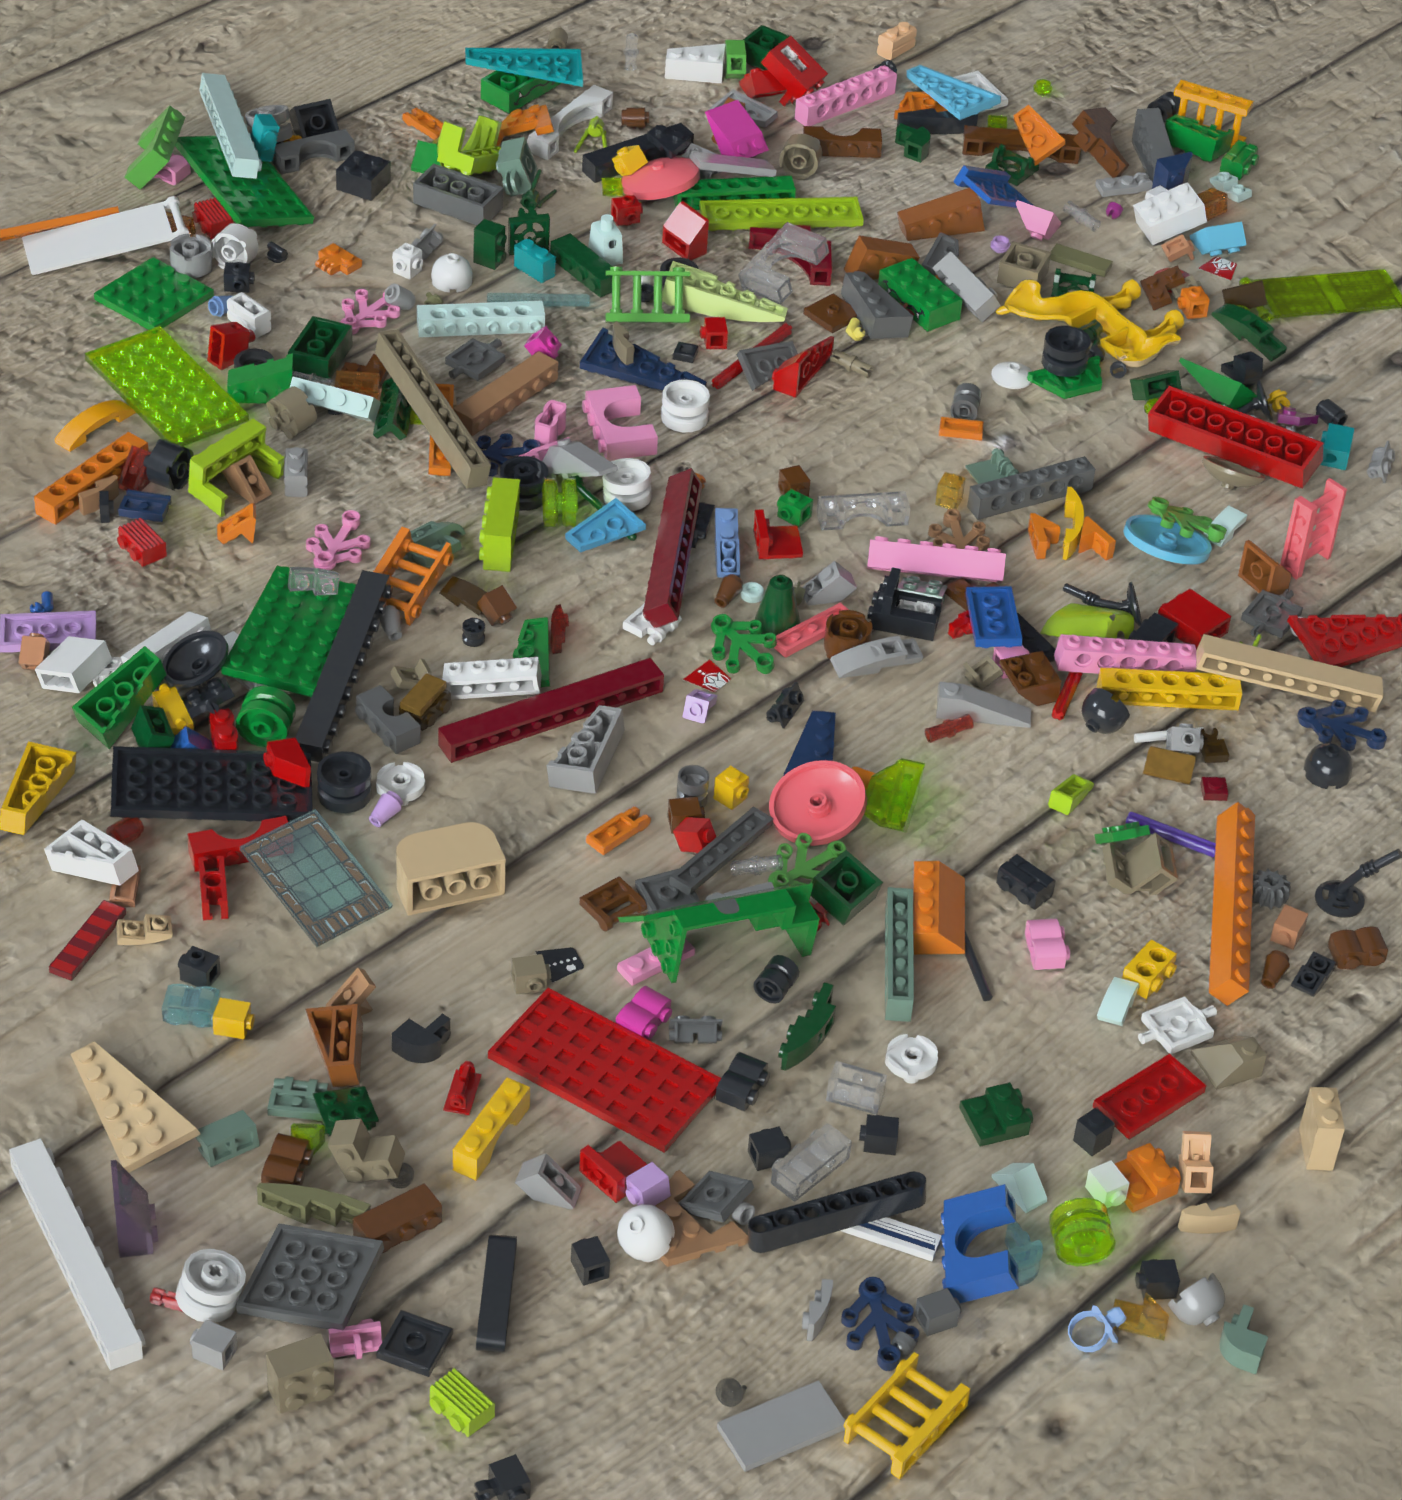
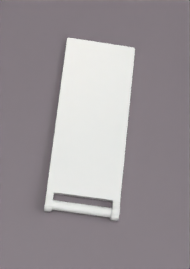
[22,196,190,275]

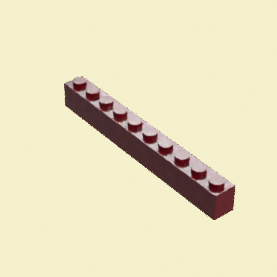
[642,468,702,628]
[438,657,664,763]

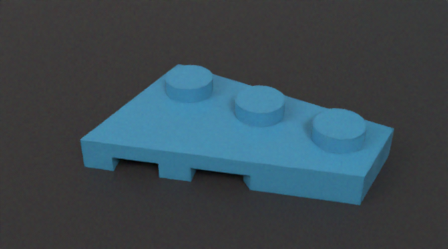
[565,498,646,553]

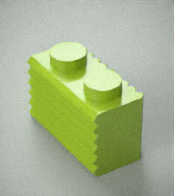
[429,1368,495,1437]

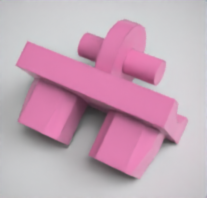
[328,1319,382,1360]

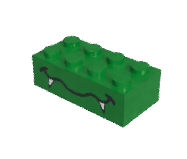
[481,71,561,114]
[878,258,963,332]

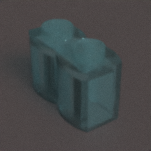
[161,984,221,1028]

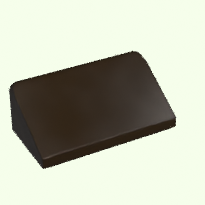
[1222,280,1267,310]

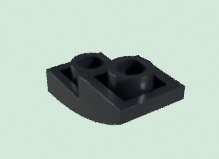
[1291,951,1336,997]

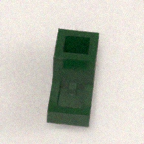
[895,123,931,163]

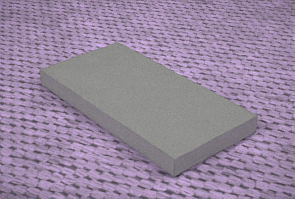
[690,152,776,177]
[717,1380,845,1472]

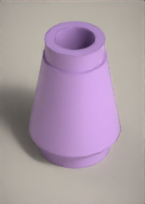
[369,791,403,827]

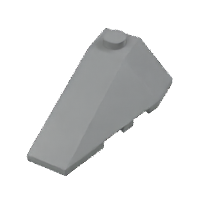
[936,682,1031,728]

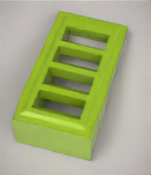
[1048,774,1094,815]

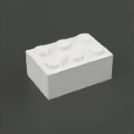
[1133,182,1207,245]

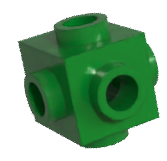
[777,489,813,527]

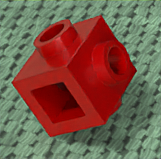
[611,195,643,226]

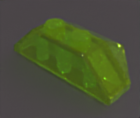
[864,758,925,833]

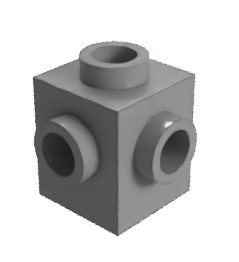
[1166,723,1203,755]

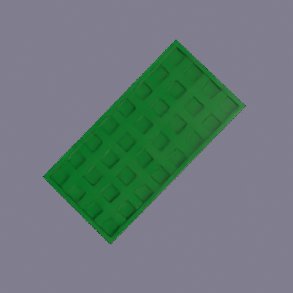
[175,135,314,228]
[221,565,356,697]

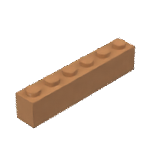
[453,351,558,436]

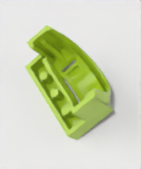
[437,115,502,175]
[188,418,284,517]

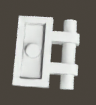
[623,603,682,645]

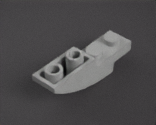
[830,636,924,678]

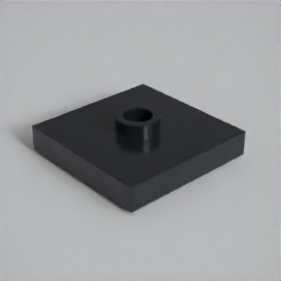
[376,1310,453,1377]

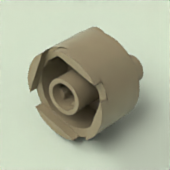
[779,134,822,180]
[266,386,317,439]

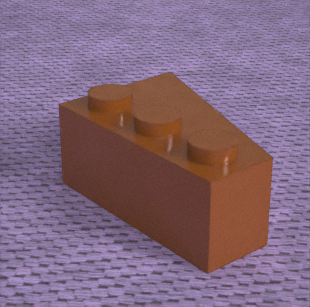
[306,1004,363,1087]

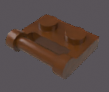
[579,876,647,932]

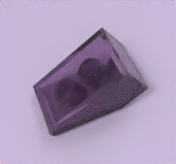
[110,1160,158,1258]

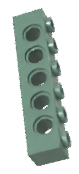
[885,887,914,1022]

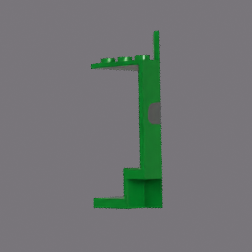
[617,883,820,983]

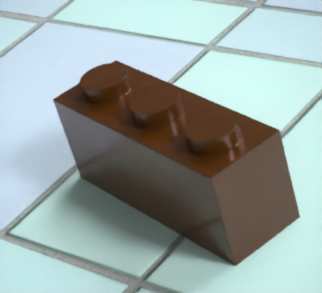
[353,1183,442,1253]

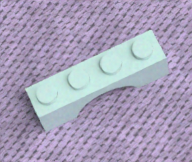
[290,377,381,423]

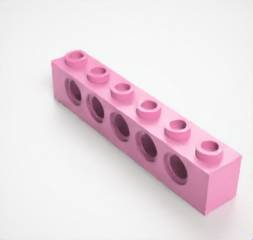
[795,65,897,126]
[1054,634,1196,674]

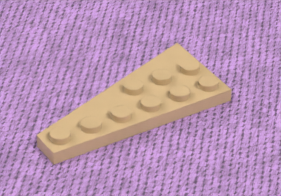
[71,1041,200,1174]

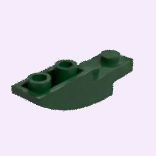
[1211,303,1287,362]
[778,982,836,1071]

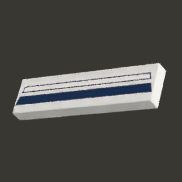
[841,1217,941,1261]

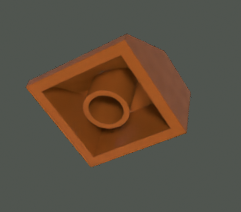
[1238,540,1292,595]

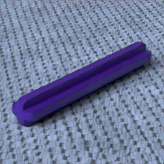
[1126,812,1216,858]

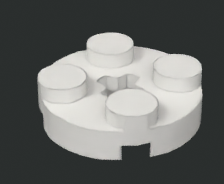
[376,762,425,806]
[885,1034,938,1084]

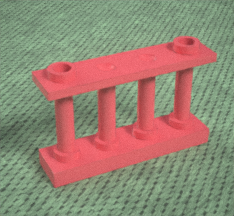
[1280,478,1347,580]

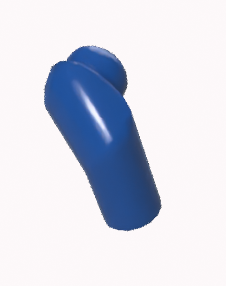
[30,591,54,613]

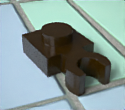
[1200,728,1230,763]

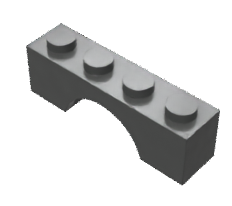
[272,129,355,175]

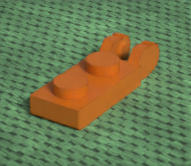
[402,108,443,140]
[586,806,651,855]

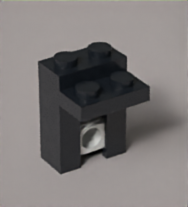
[867,567,943,641]

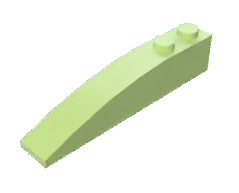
[662,261,788,322]

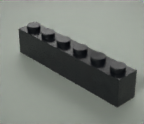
[582,123,694,183]

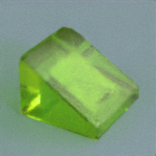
[291,1123,325,1155]

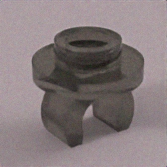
[716,1377,747,1407]

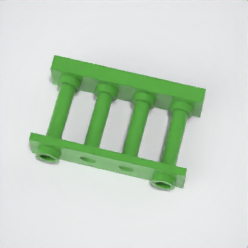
[605,267,690,323]

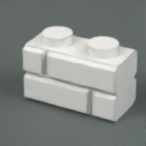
[227,292,271,338]

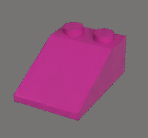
[705,100,769,158]

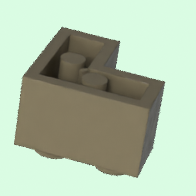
[328,1119,405,1182]

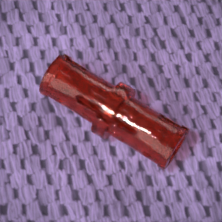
[924,714,974,743]

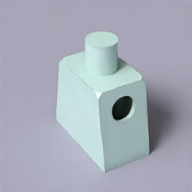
[589,214,623,266]

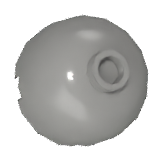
[1168,1273,1225,1327]

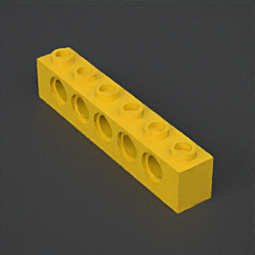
[1097,668,1242,711]

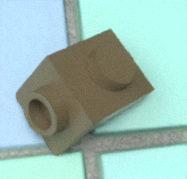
[963,655,1003,690]
[390,659,432,690]

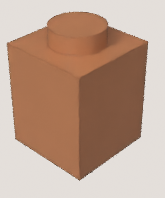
[19,633,50,670]
[1270,904,1308,950]

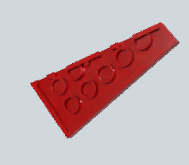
[1287,614,1402,667]

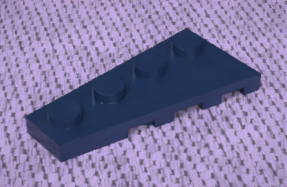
[783,710,836,776]

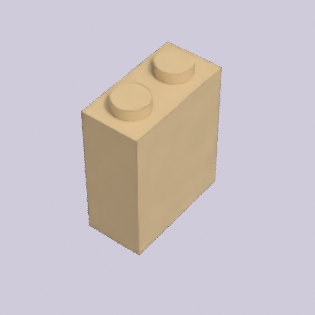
[1299,1087,1345,1171]

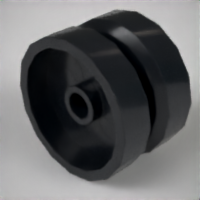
[1041,326,1091,377]
[500,456,549,511]
[317,751,372,813]

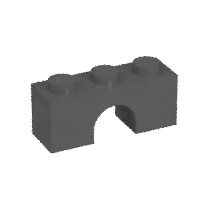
[355,685,420,754]

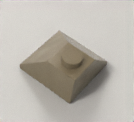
[1191,1036,1267,1090]

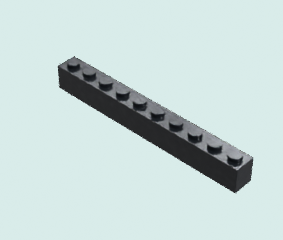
[296,570,393,763]

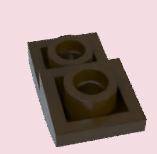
[439,576,488,616]

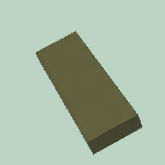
[1050,243,1113,277]

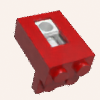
[761,36,828,107]

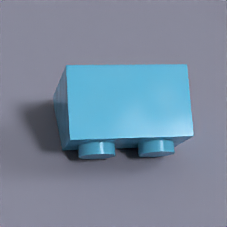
[1189,222,1247,257]

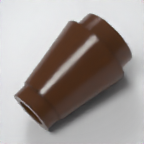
[714,574,743,608]
[1261,950,1290,989]

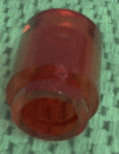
[106,817,144,845]

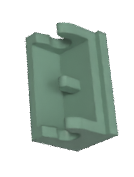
[195,1110,260,1167]

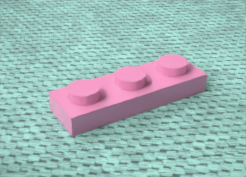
[617,938,695,986]

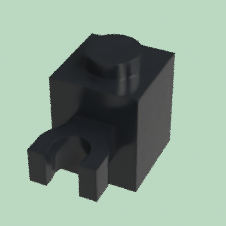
[474,1454,531,1500]

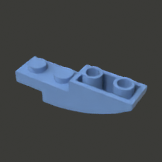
[715,508,740,578]

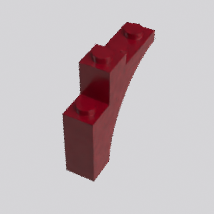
[749,225,832,286]

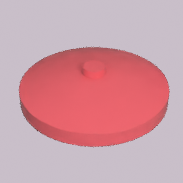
[621,157,700,200]
[769,760,867,846]

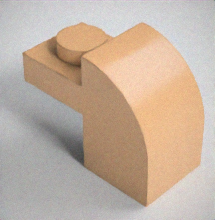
[1179,1131,1214,1193]

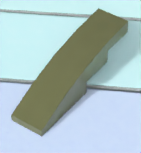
[257,1183,371,1227]

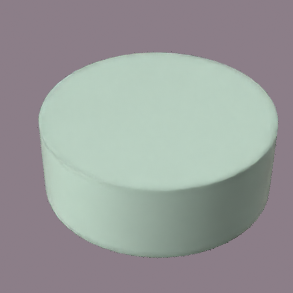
[741,582,764,603]

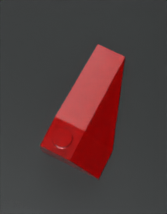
[772,336,834,398]

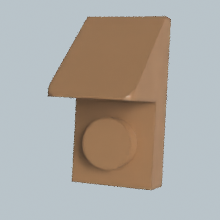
[326,968,376,1016]

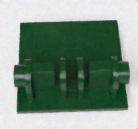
[313,1086,379,1137]

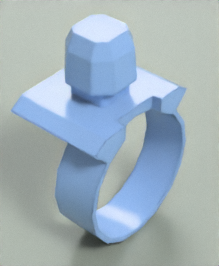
[1068,1305,1127,1352]

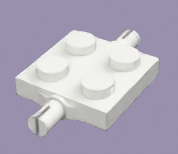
[1138,996,1217,1054]

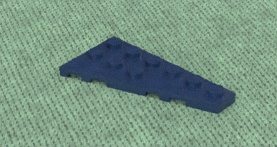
[579,327,707,391]

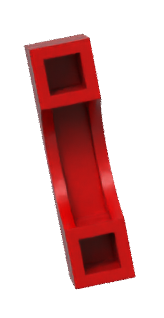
[187,816,294,872]

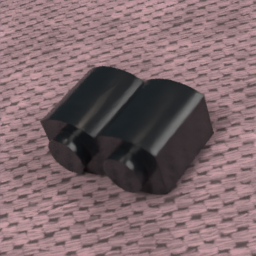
[716,1052,770,1111]

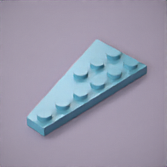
[907,65,1001,120]

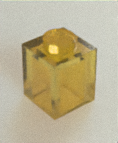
[935,472,966,509]

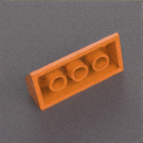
[913,861,965,955]

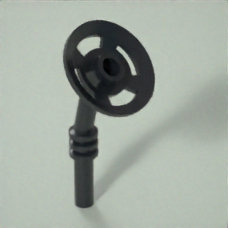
[1237,380,1273,421]
[1063,582,1142,627]
[1315,849,1402,918]

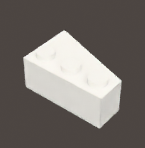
[44,820,139,886]

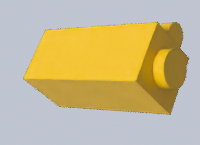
[152,684,194,736]

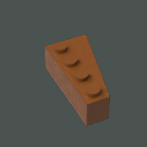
[897,187,985,241]

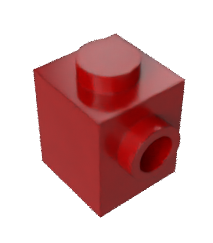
[700,317,728,349]
[673,817,716,853]

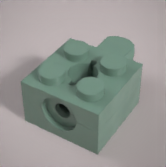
[496,137,538,196]

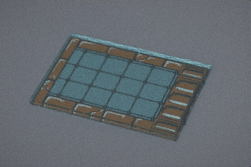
[240,809,393,947]

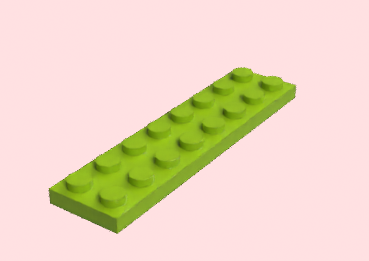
[699,197,864,231]

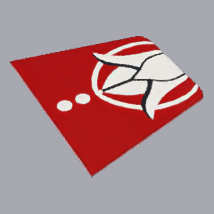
[1198,257,1237,280]
[683,659,731,692]

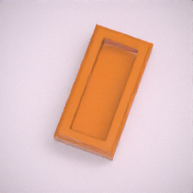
[939,417,984,441]

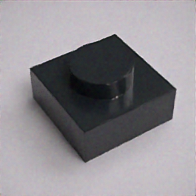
[99,491,114,523]

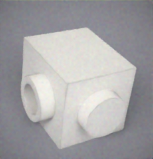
[1085,1160,1129,1210]

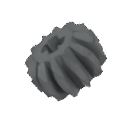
[1252,868,1291,910]

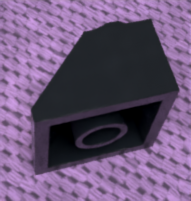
[289,99,340,138]

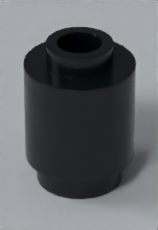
[1316,399,1348,426]

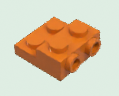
[1114,1143,1181,1213]

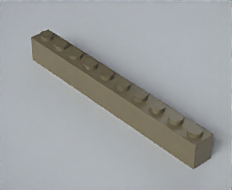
[375,329,491,489]

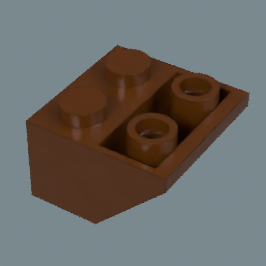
[999,651,1062,706]

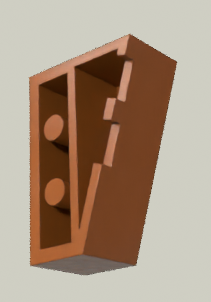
[844,235,920,280]

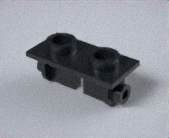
[766,681,804,728]

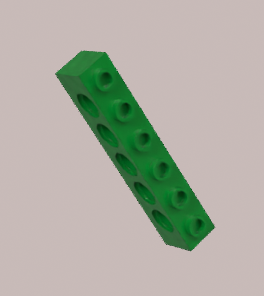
[673,176,796,210]

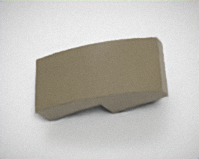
[613,321,635,365]

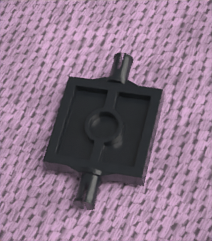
[181,677,235,719]

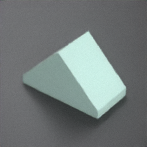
[992,1163,1047,1213]

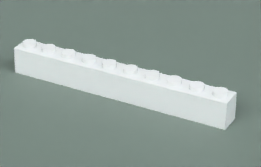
[9,1139,146,1371]

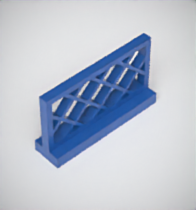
[953,165,1033,208]

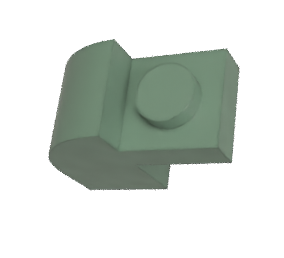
[1219,1304,1268,1374]

